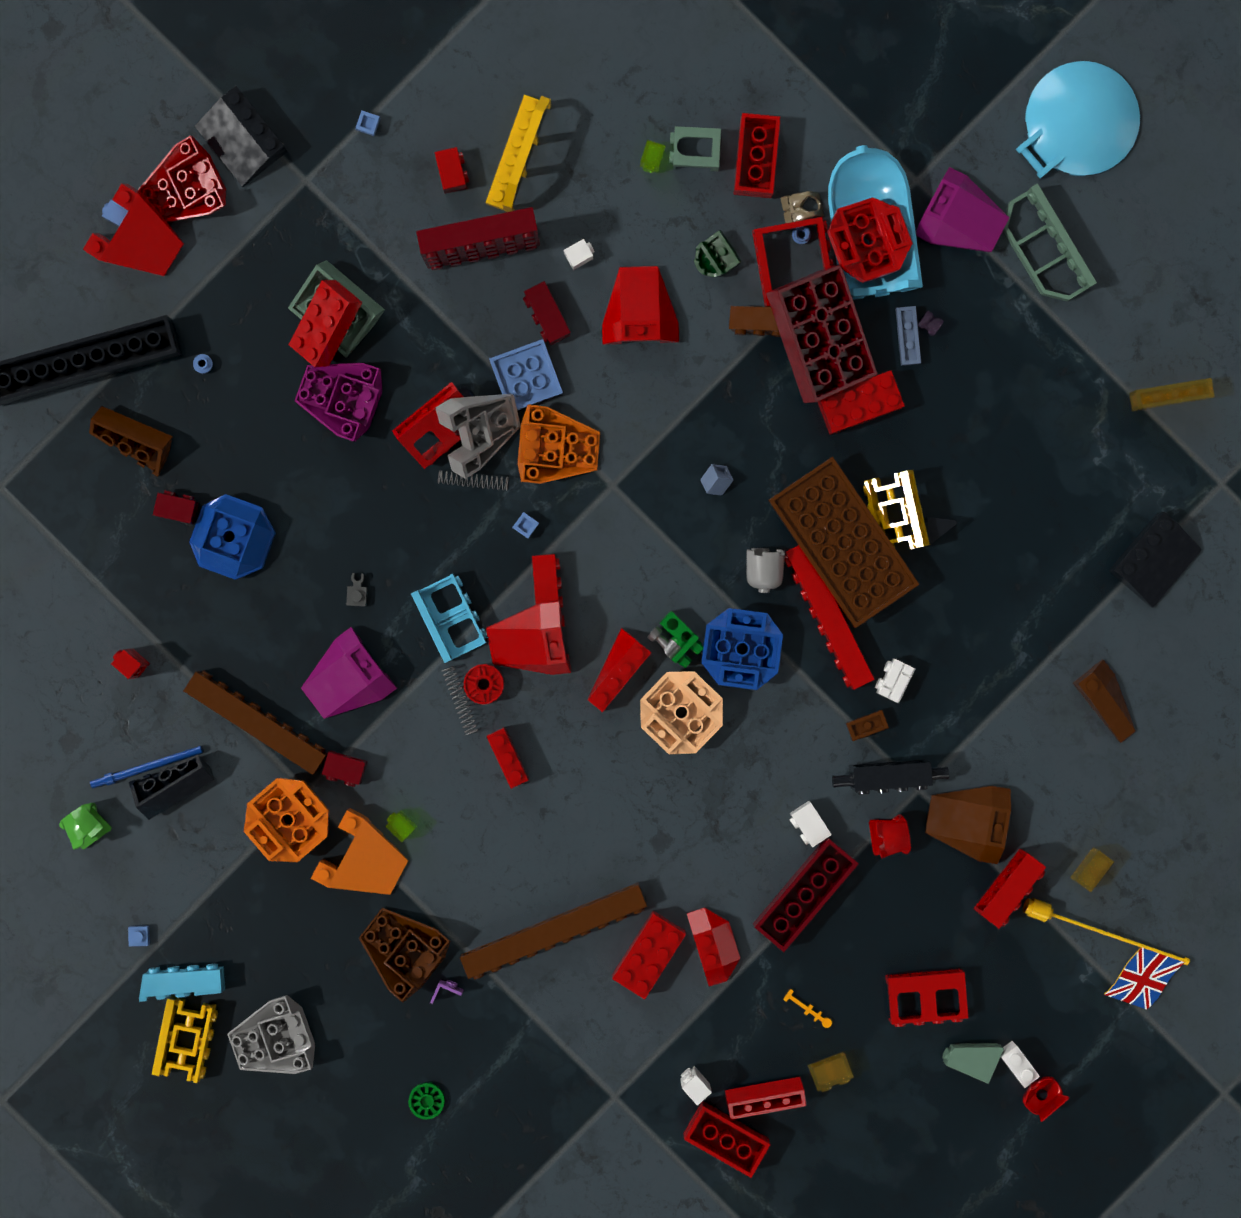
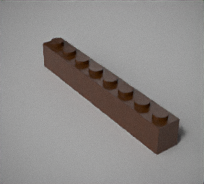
[183,670,327,775]

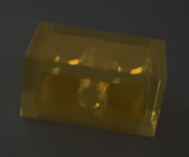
[1070,847,1114,892]
[808,1052,854,1092]

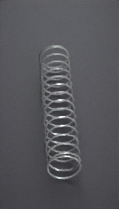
[438,470,508,491]
[442,666,478,735]

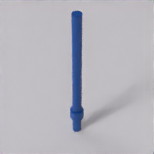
[90,746,203,789]

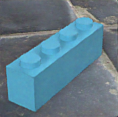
[139,964,225,1002]

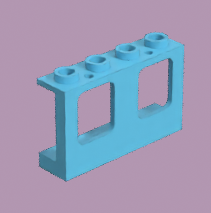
[411,574,488,663]

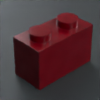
[153,490,199,524]
[322,751,368,787]

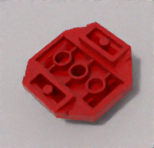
[827,197,913,283]

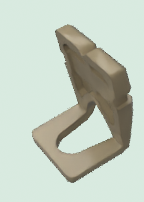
[781,191,824,223]

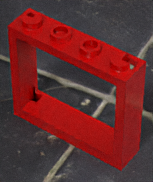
[752,217,834,307]

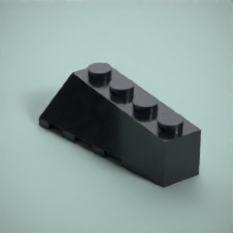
[129,755,214,820]

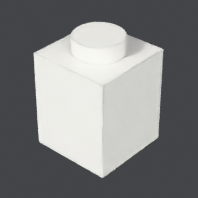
[564,239,595,270]

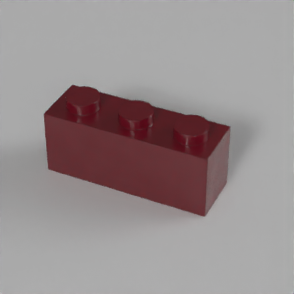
[523,281,571,346]

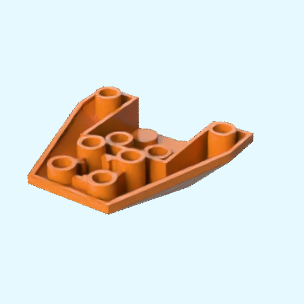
[518,405,600,484]

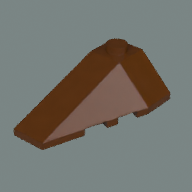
[1073,659,1135,743]

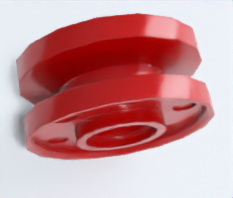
[463,664,504,704]

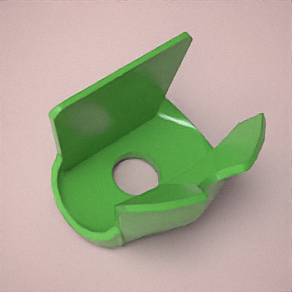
[59,803,112,850]

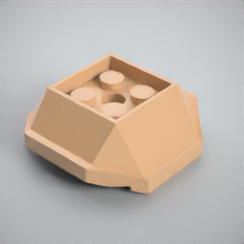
[640,671,723,754]

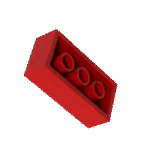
[733,113,780,198]
[288,280,363,367]
[817,370,905,435]
[973,848,1046,929]
[612,910,686,1000]
[683,1101,771,1178]

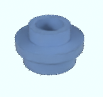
[792,226,811,244]
[193,354,213,374]

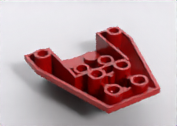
[138,135,226,222]
[602,266,679,345]
[486,600,571,675]

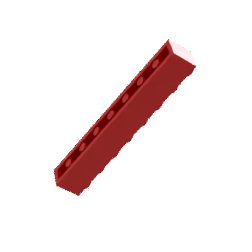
[784,545,875,690]

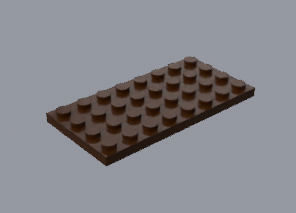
[768,456,920,628]

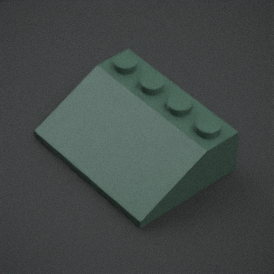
[288,260,385,358]

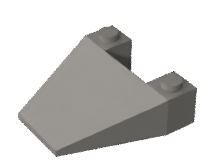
[435,394,521,479]

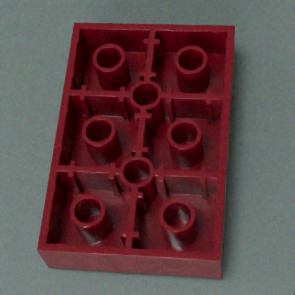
[416,207,540,270]
[766,264,877,403]

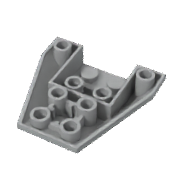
[227,995,315,1074]

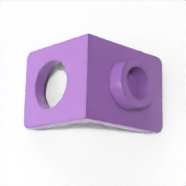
[430,979,464,1004]

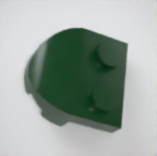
[694,230,742,277]

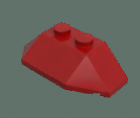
[687,907,740,986]

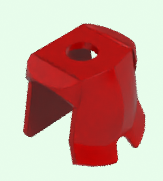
[869,814,911,859]
[1023,1076,1069,1122]

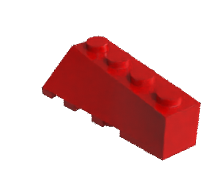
[588,628,651,712]

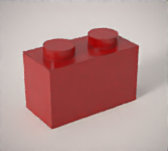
[434,147,469,194]
[111,649,150,679]

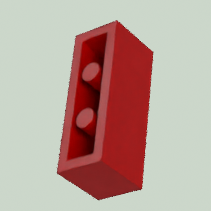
[486,727,529,788]

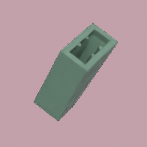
[942,1043,1004,1084]

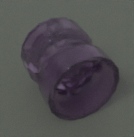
[918,310,944,336]

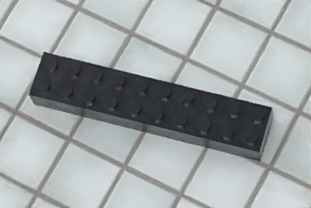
[0,315,182,406]

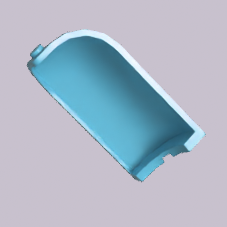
[828,145,923,300]

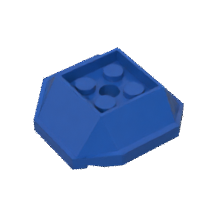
[189,494,276,580]
[701,608,783,690]

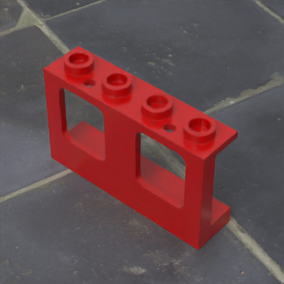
[392,382,464,469]
[885,969,968,1027]

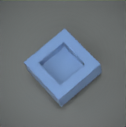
[355,110,381,136]
[512,512,539,539]
[128,925,150,946]

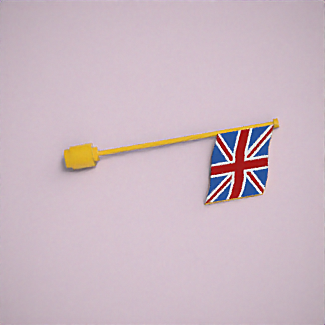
[1023,898,1190,1009]

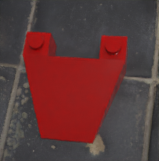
[83,183,184,276]

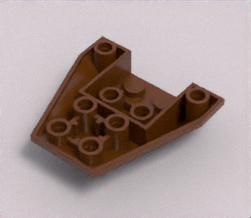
[925,786,1011,864]
[359,908,451,1002]

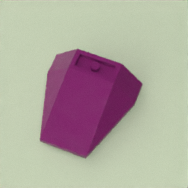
[916,167,1009,252]
[295,363,382,442]
[301,627,397,719]

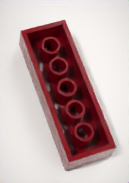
[753,838,858,952]

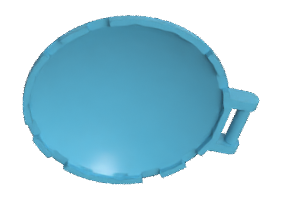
[1016,61,1140,178]

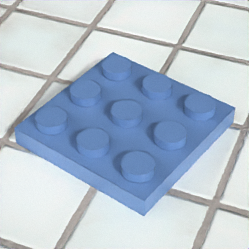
[489,339,563,411]

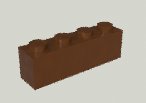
[89,406,173,477]

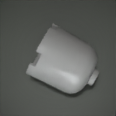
[746,548,785,593]

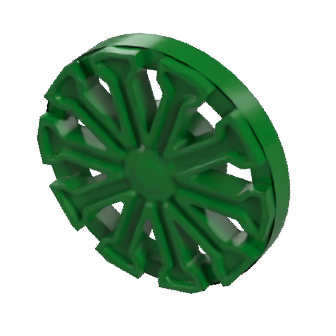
[408,1082,445,1120]

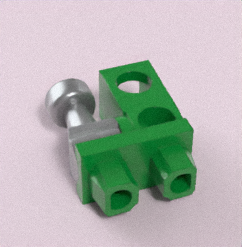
[647,611,703,668]

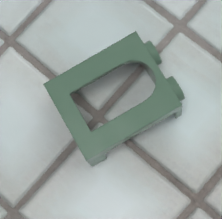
[669,126,721,172]

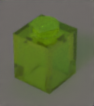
[640,140,665,173]
[385,811,417,842]

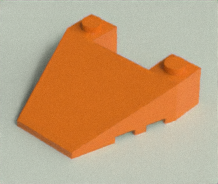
[311,808,409,895]

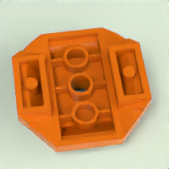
[244,778,329,862]

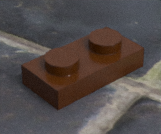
[846,710,889,741]

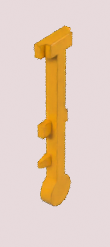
[783,989,832,1028]

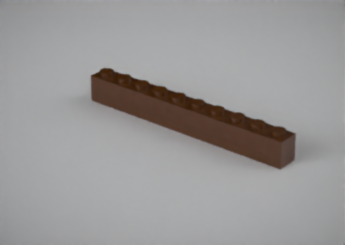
[460,882,647,980]

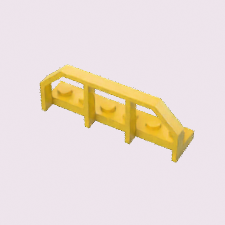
[485,95,551,212]

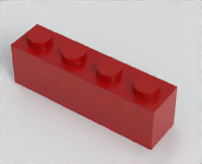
[532,554,565,627]
[725,1077,806,1120]

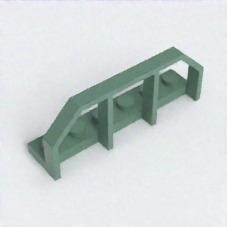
[1003,183,1097,301]

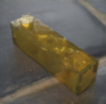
[1129,378,1215,412]

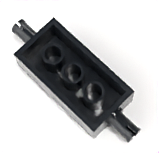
[832,759,949,795]

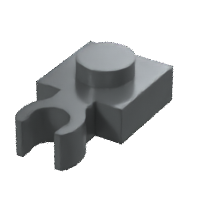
[346,573,368,606]

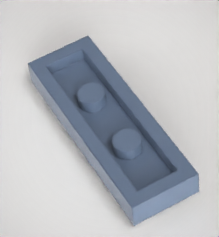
[895,306,921,366]

